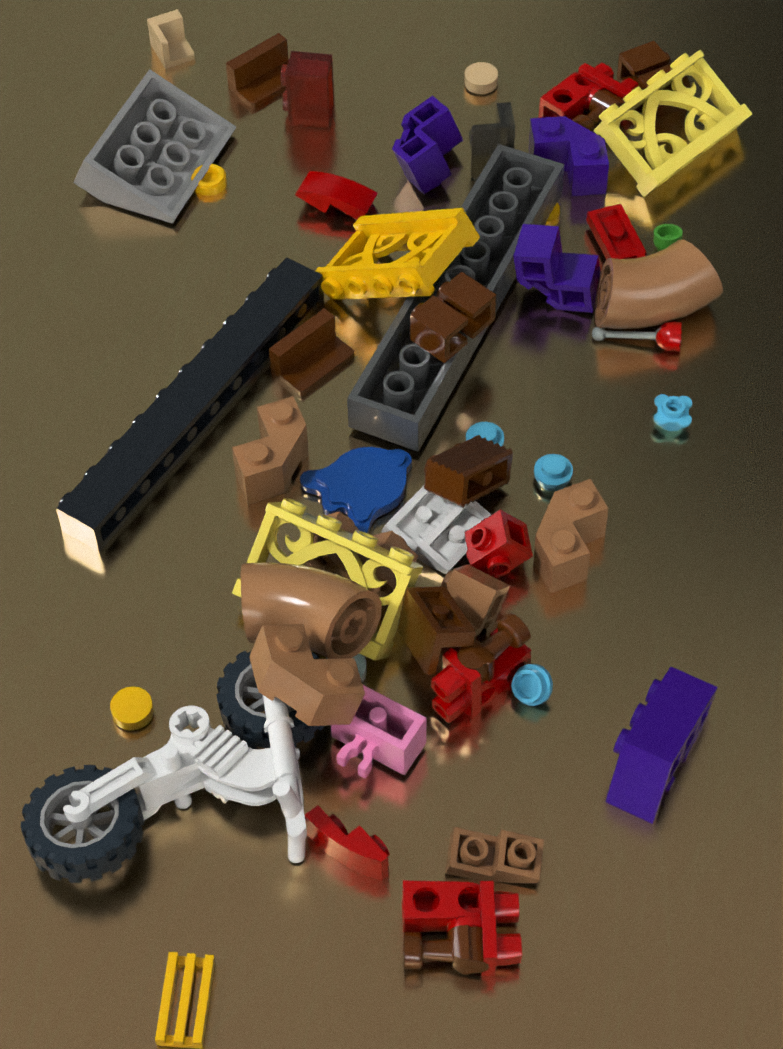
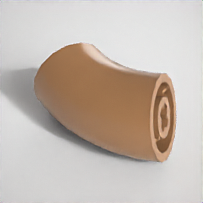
[594,240,723,329]
[241,562,382,659]

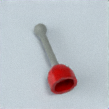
[592,322,682,352]

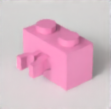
[331,685,426,779]

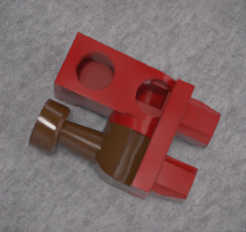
[538,62,639,133]
[431,613,531,723]
[402,880,522,976]

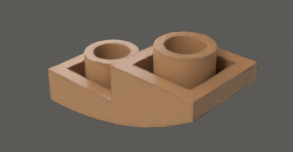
[445,827,544,883]

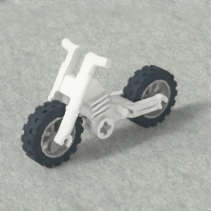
[21,650,325,883]

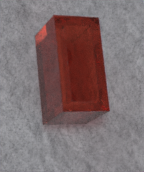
[280,51,335,130]

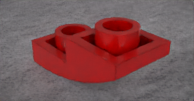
[295,171,378,220]
[305,805,390,881]

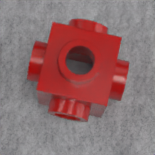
[465,509,533,579]

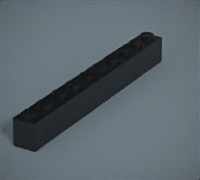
[56,257,324,552]

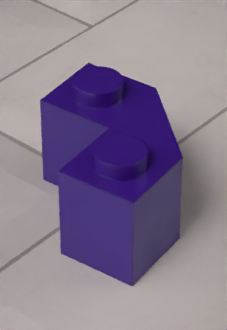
[392,95,463,194]
[529,116,609,196]
[513,224,600,313]

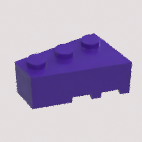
[605,667,718,824]

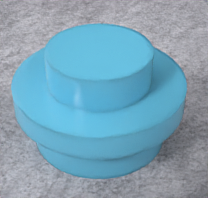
[466,422,504,447]
[534,454,573,491]
[511,664,553,706]

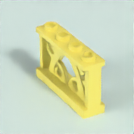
[593,50,752,197]
[232,498,424,661]

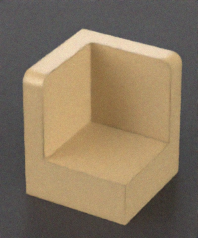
[147,9,195,69]

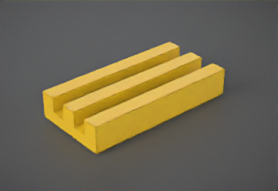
[155,952,215,1049]

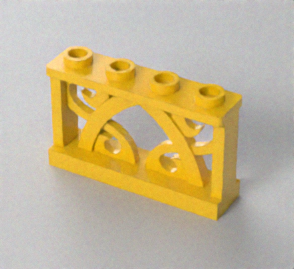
[315,208,480,300]

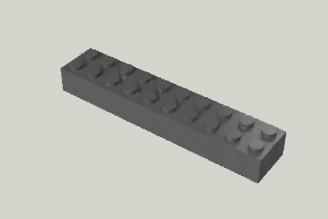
[347,144,564,452]

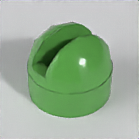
[653,224,683,251]

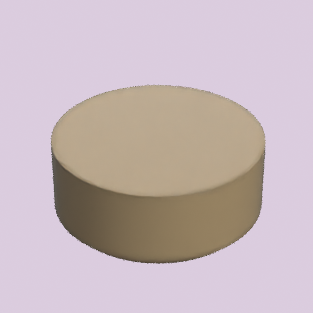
[464,62,498,94]

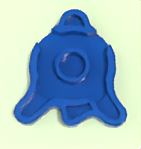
[300,447,412,534]

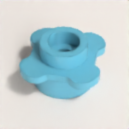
[654,394,692,431]

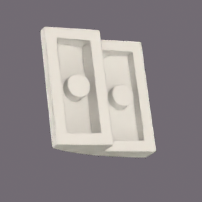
[381,485,491,574]

